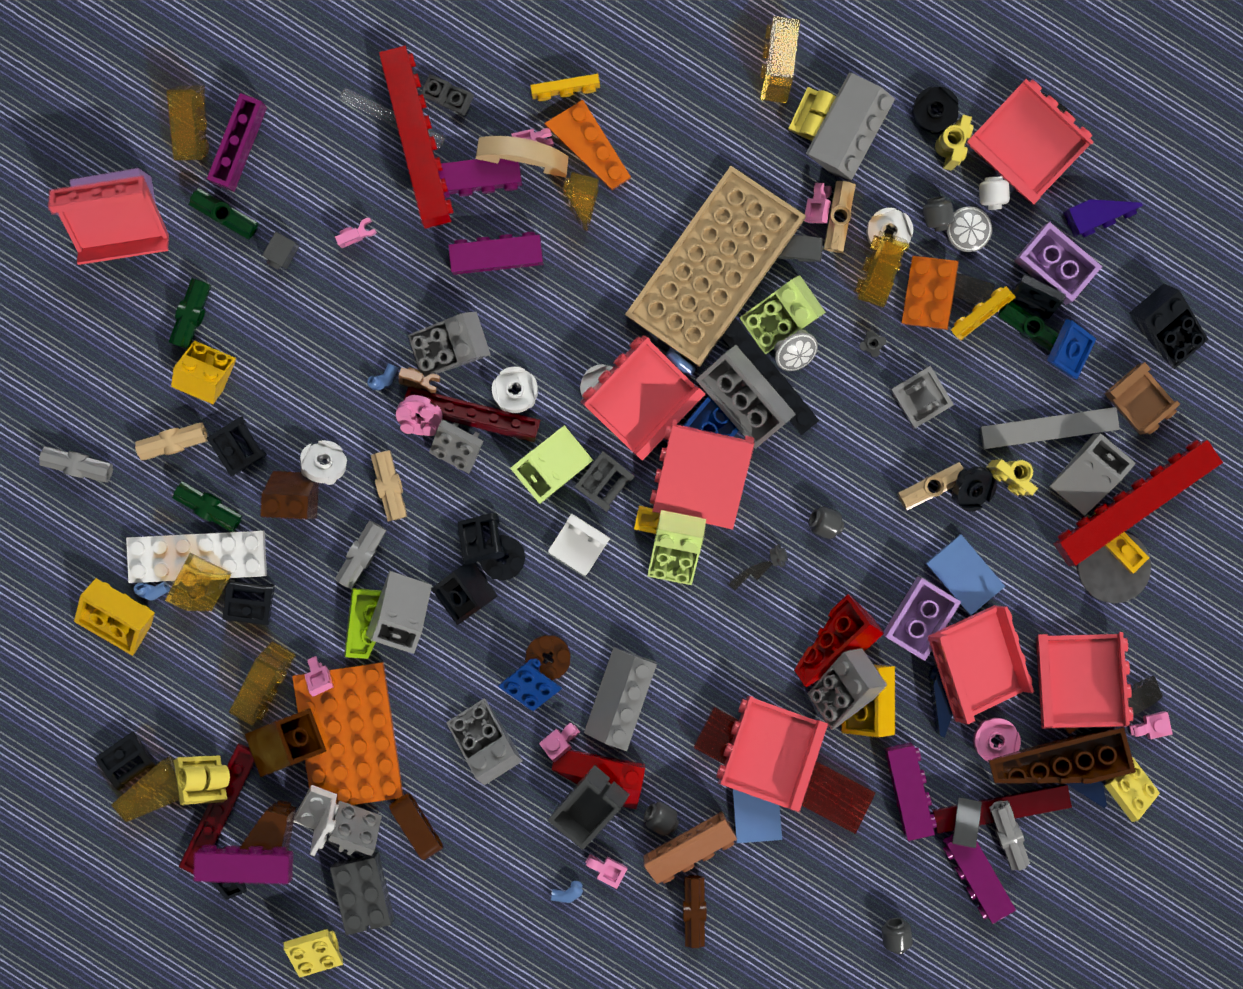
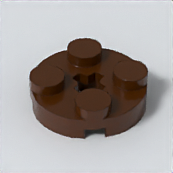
[525,635,571,680]

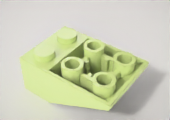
[739,275,826,355]
[510,425,593,504]
[647,510,706,585]

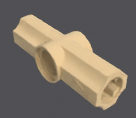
[823,181,856,253]
[135,423,208,460]
[371,450,407,522]
[897,462,964,511]

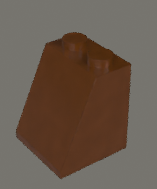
[260,471,319,519]
[245,708,326,777]
[240,801,297,851]

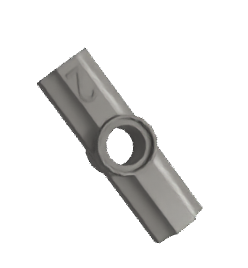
[39,446,113,482]
[335,520,387,589]
[989,800,1030,871]

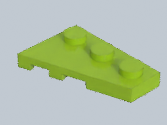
[344,588,382,659]

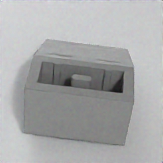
[408,312,491,377]
[1049,433,1136,516]
[366,570,432,654]
[807,649,887,730]
[446,698,523,785]

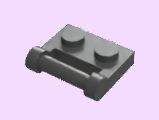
[575,451,635,512]

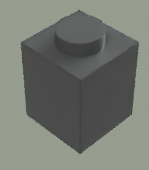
[262,231,300,270]

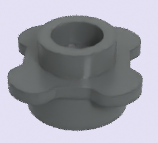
[859,330,887,357]
[770,544,788,567]

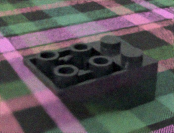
[1129,283,1209,369]

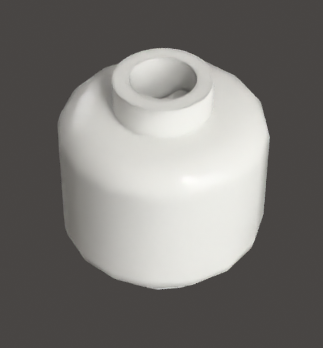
[979,176,1010,210]

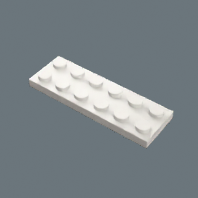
[126,531,267,583]

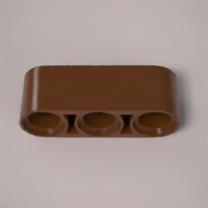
[389,793,444,861]

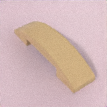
[476,136,569,178]

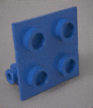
[498,659,562,711]

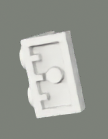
[548,514,610,576]
[293,785,339,856]

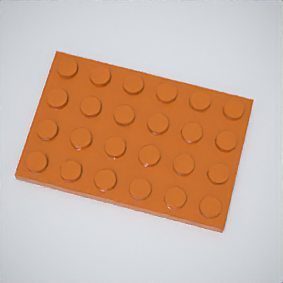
[292,662,404,805]

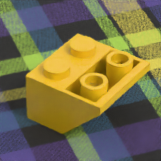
[171,340,236,404]

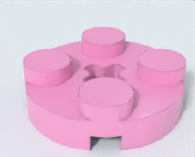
[396,395,443,436]
[973,717,1021,762]

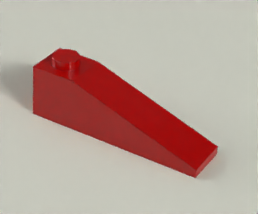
[794,594,884,687]
[552,750,645,809]

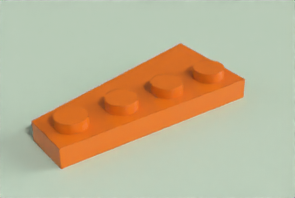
[544,100,631,190]

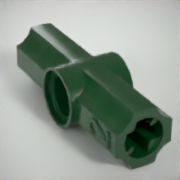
[188,188,259,240]
[169,278,212,349]
[997,301,1059,353]
[172,481,243,532]

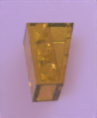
[760,16,800,104]
[167,85,209,160]
[854,231,909,307]
[229,641,296,726]
[111,756,180,822]

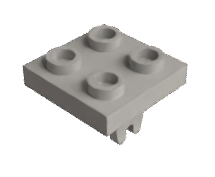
[890,366,954,429]
[429,420,483,474]
[328,801,382,856]

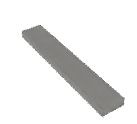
[980,407,1120,449]

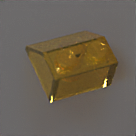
[563,172,599,231]
[165,553,232,611]

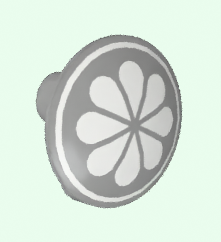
[947,206,992,252]
[774,329,818,371]

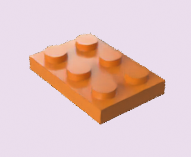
[902,256,959,330]

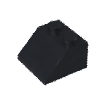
[431,563,498,625]

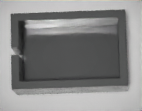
[547,765,630,850]
[330,852,394,935]

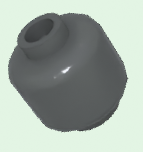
[923,196,955,232]
[808,506,844,539]
[644,802,679,836]
[882,918,913,954]

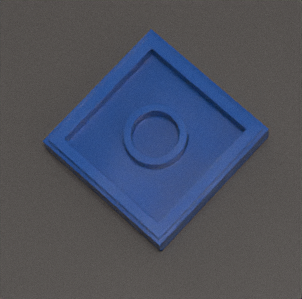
[1046,319,1096,379]

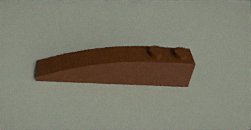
[988,727,1136,783]

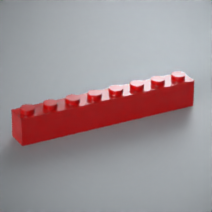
[379,45,454,229]
[1053,440,1223,566]

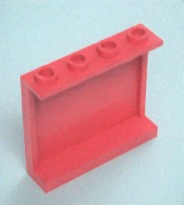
[966,79,1094,205]
[48,176,169,265]
[581,335,705,461]
[650,419,754,529]
[928,605,1034,724]
[1036,632,1133,728]
[716,696,828,812]

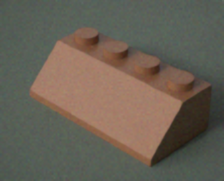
[643,811,737,884]

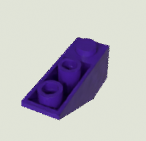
[1063,199,1143,238]

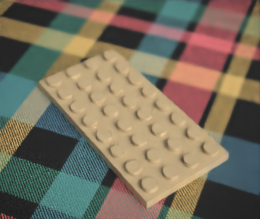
[625,166,806,367]

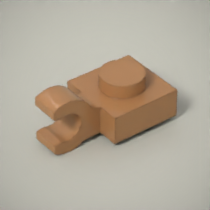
[399,367,440,393]

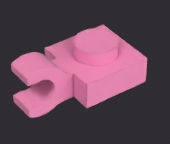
[511,128,554,147]
[804,183,832,223]
[335,218,377,248]
[305,656,333,697]
[1129,711,1173,739]
[539,723,580,762]
[586,854,627,889]

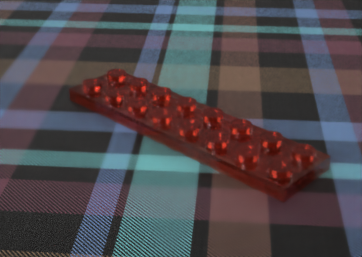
[693,707,875,834]

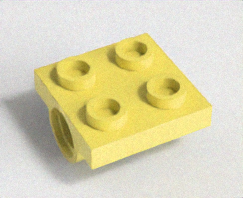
[788,87,836,141]
[935,115,974,171]
[986,459,1038,496]
[174,755,230,805]
[1104,757,1160,822]
[284,929,343,978]

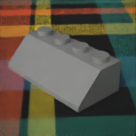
[806,72,895,180]
[696,345,796,449]
[584,647,657,751]

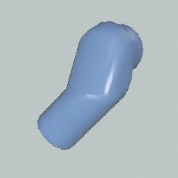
[666,347,696,377]
[367,363,398,391]
[134,581,170,601]
[551,881,583,903]

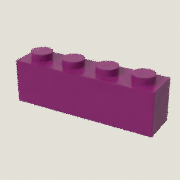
[207,93,267,192]
[439,158,523,198]
[448,232,544,275]
[884,742,937,841]
[943,834,1016,924]
[194,845,293,884]

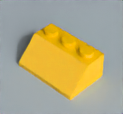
[74,578,155,656]
[842,665,895,738]

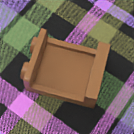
[1104,362,1180,435]

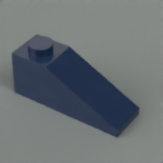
[928,664,953,738]

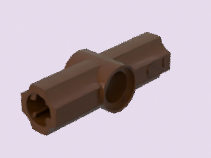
[683,875,707,948]

